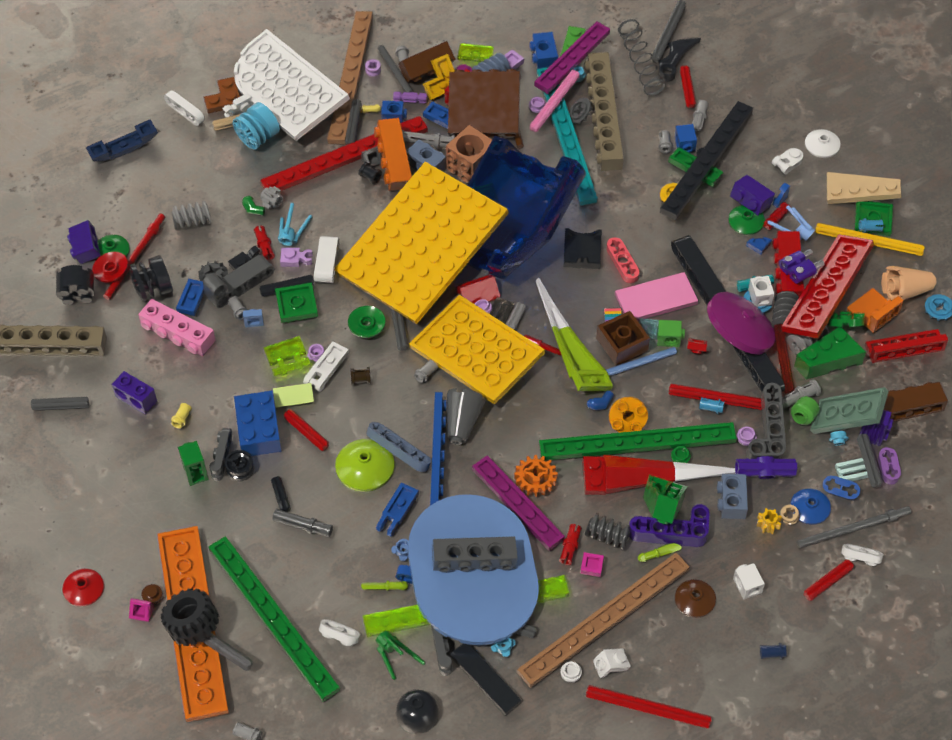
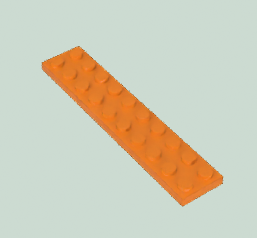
[157,526,229,722]

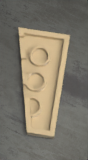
[827,172,901,204]

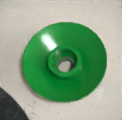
[728,205,765,235]
[96,234,130,260]
[348,306,386,338]

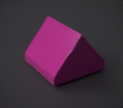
[129,598,154,622]

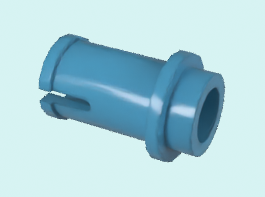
[859,218,883,233]
[699,397,725,414]

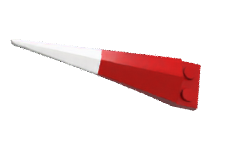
[582,455,736,495]

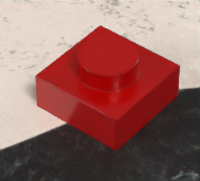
[687,338,707,354]

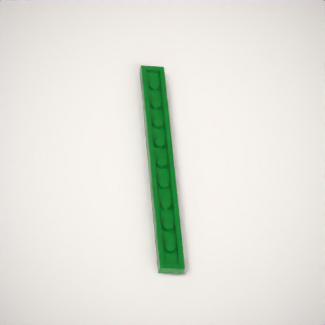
[539,422,737,461]
[208,536,340,702]

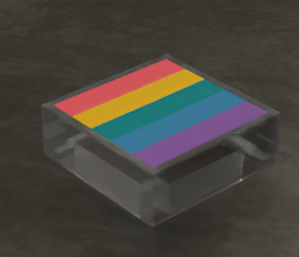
[603,307,622,322]

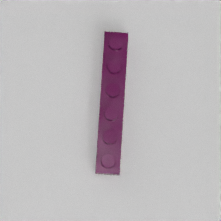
[534,21,610,94]
[472,455,565,551]

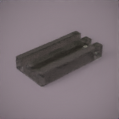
[490,297,514,324]

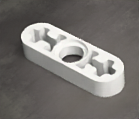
[164,90,205,126]

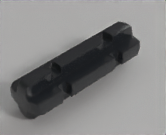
[271,476,291,512]

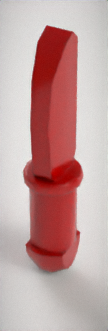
[524,335,561,355]

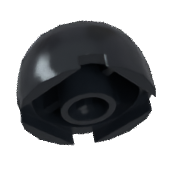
[396,689,439,734]

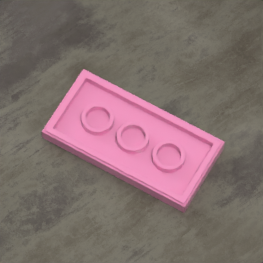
[615,272,698,321]

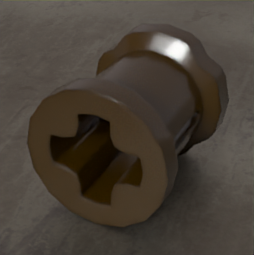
[350,367,371,385]

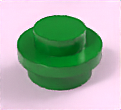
[671,446,691,463]

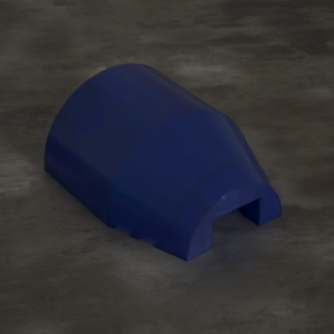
[467,136,586,279]

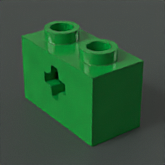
[178,441,209,486]

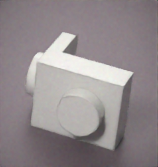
[593,649,631,678]

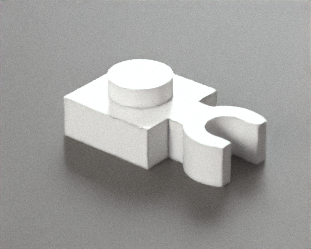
[223,93,252,117]

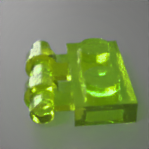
[263,336,310,376]

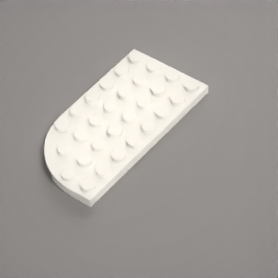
[234,29,350,141]

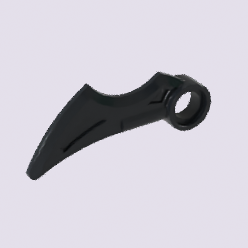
[658,38,701,81]

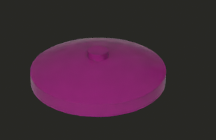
[707,292,775,354]

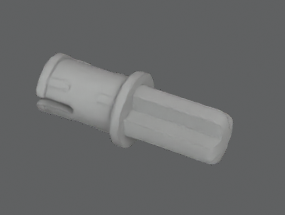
[692,100,709,132]

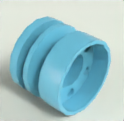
[232,102,280,150]

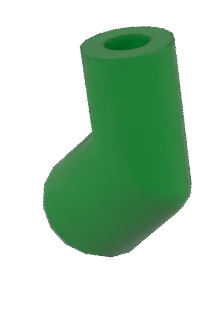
[242,196,265,216]

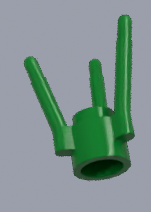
[376,631,425,680]

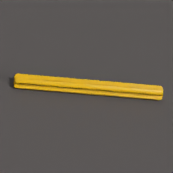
[815,223,925,256]

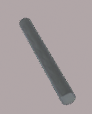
[378,45,413,92]

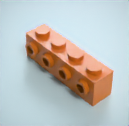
[374,118,412,191]

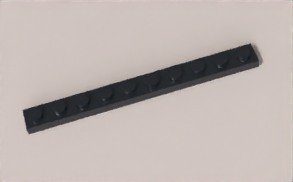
[659,101,753,220]

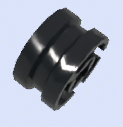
[225,450,254,481]

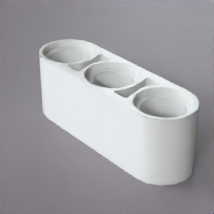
[314,236,340,283]

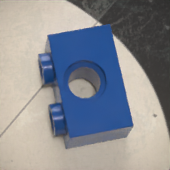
[529,32,558,69]

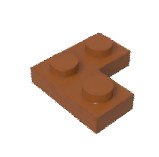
[204,77,240,114]

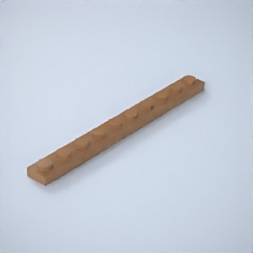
[327,11,373,145]
[517,553,690,688]

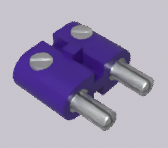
[779,249,824,283]

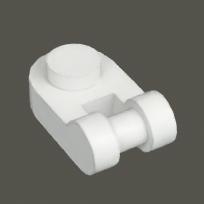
[772,148,803,175]

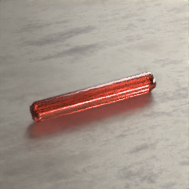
[774,324,795,394]

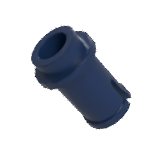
[760,643,787,659]

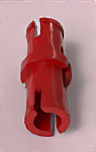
[253,225,275,260]
[559,524,582,565]

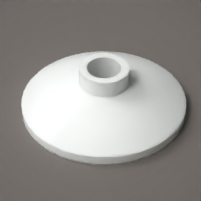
[805,129,841,158]

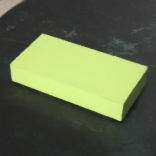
[273,383,314,408]

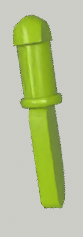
[638,543,682,562]
[361,581,409,591]

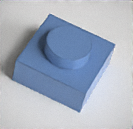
[243,309,264,328]

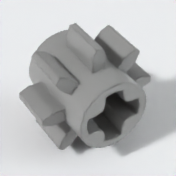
[260,186,283,209]

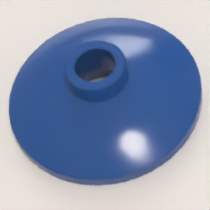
[790,489,831,525]

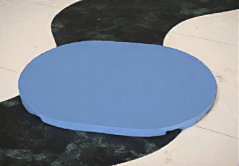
[408,494,539,645]

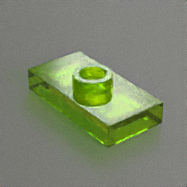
[458,43,494,62]

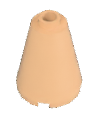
[881,266,936,300]

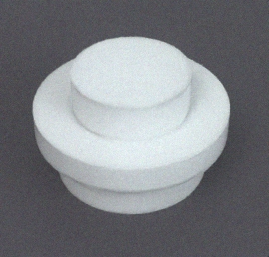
[561,661,582,683]

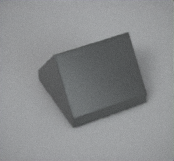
[361,146,382,167]

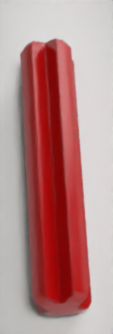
[680,65,696,108]
[284,409,329,451]
[803,559,854,601]

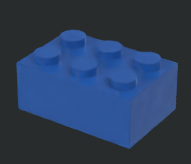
[234,390,282,456]

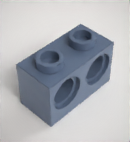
[717,474,748,519]

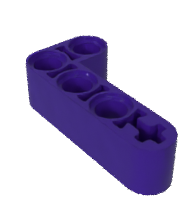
[629,504,710,547]

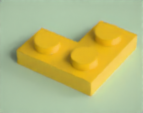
[423,54,455,100]

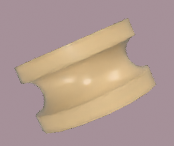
[780,505,800,525]

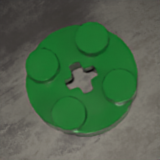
[827,311,865,327]

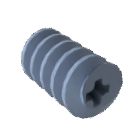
[472,52,510,71]

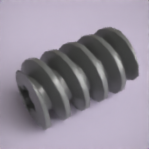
[772,291,799,333]
[585,513,630,550]

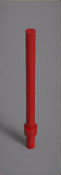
[103,213,165,300]

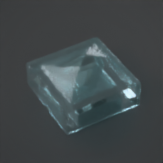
[639,318,658,339]

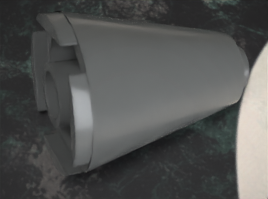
[447,388,486,445]

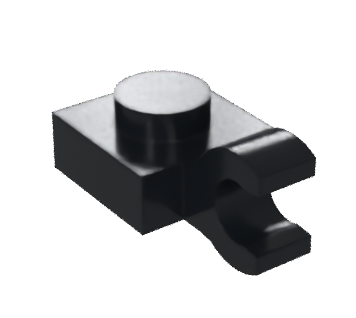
[228,245,261,270]

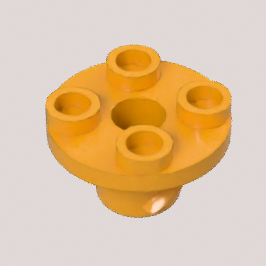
[609,397,648,433]

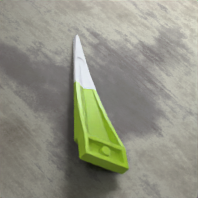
[536,278,613,391]

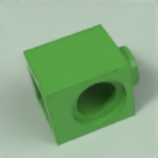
[657,320,685,347]

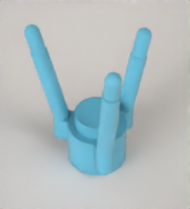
[278,203,312,246]

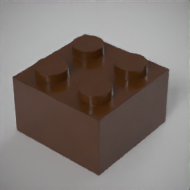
[596,311,650,366]

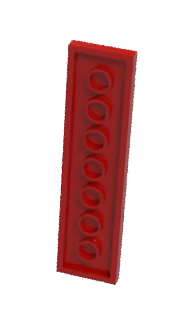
[782,234,874,338]

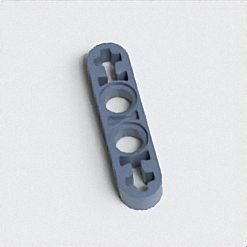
[366,422,431,472]

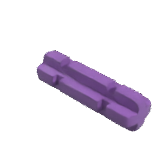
[393,91,427,103]

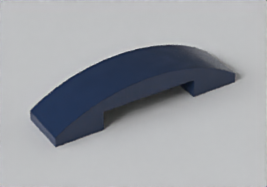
[86,119,158,161]

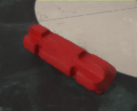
[763,202,790,230]

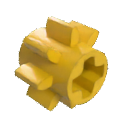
[756,508,782,534]

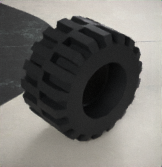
[160,588,219,646]

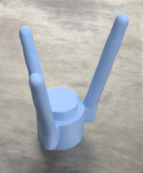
[767,206,815,241]

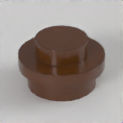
[141,584,162,604]

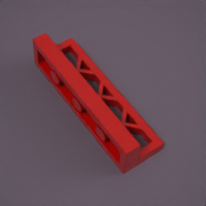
[865,329,948,363]

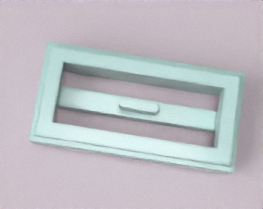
[835,458,880,481]

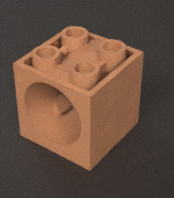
[446,125,496,187]

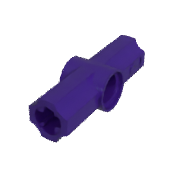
[735,456,797,479]

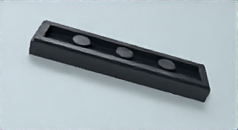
[450,643,522,716]

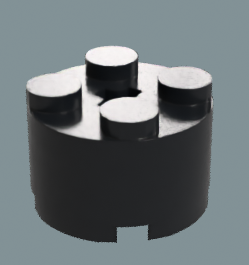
[56,265,94,305]

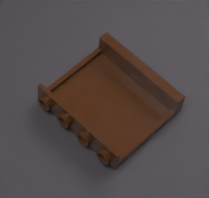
[448,69,521,138]

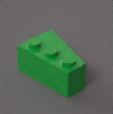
[794,327,866,380]
[643,475,687,524]

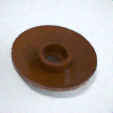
[675,579,716,618]

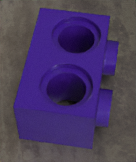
[111,371,157,414]

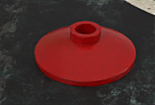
[92,252,128,282]
[62,569,104,606]

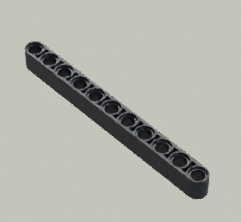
[671,235,785,396]

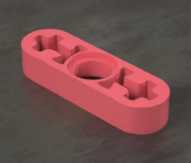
[607,237,639,283]

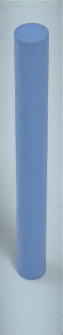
[606,347,677,376]

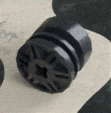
[130,255,173,302]

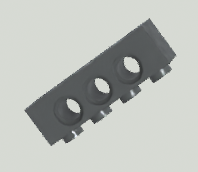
[432,536,518,572]

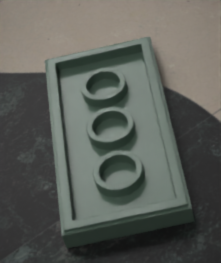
[810,387,889,434]

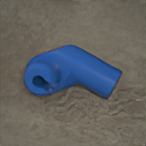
[587,391,614,410]

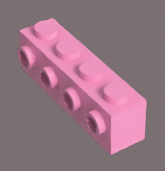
[138,299,216,357]

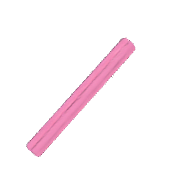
[530,70,579,132]

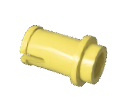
[171,403,192,429]

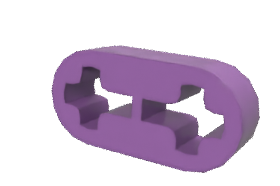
[878,447,901,485]

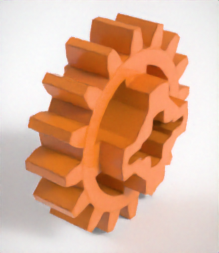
[514,455,558,497]

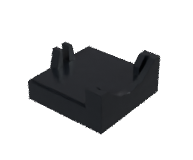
[563,228,602,269]

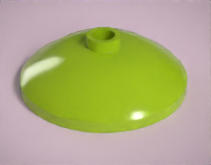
[335,439,395,492]

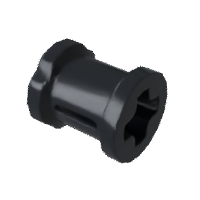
[358,162,382,184]

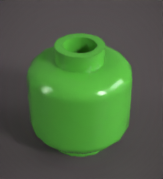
[791,396,820,425]

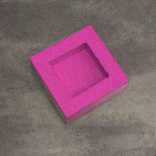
[580,552,604,577]

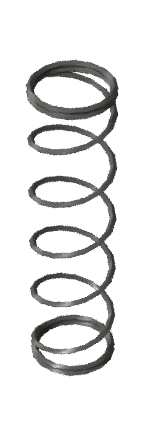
[618,19,665,95]

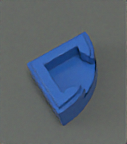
[772,183,790,208]
[746,237,772,255]

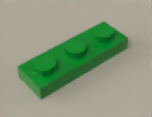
[668,147,723,187]

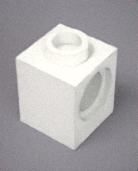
[748,276,774,307]
[733,563,765,600]

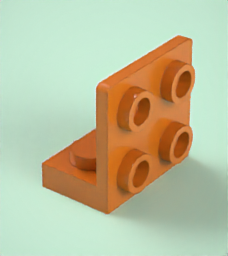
[847,288,904,333]

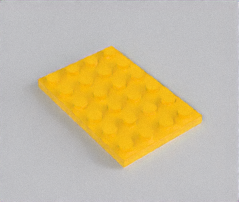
[409,295,545,405]

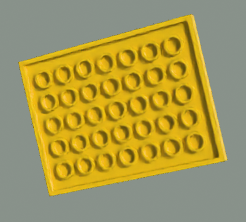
[334,162,509,324]

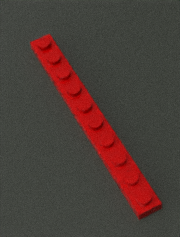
[260,116,428,191]

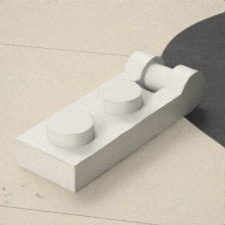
[303,341,349,392]

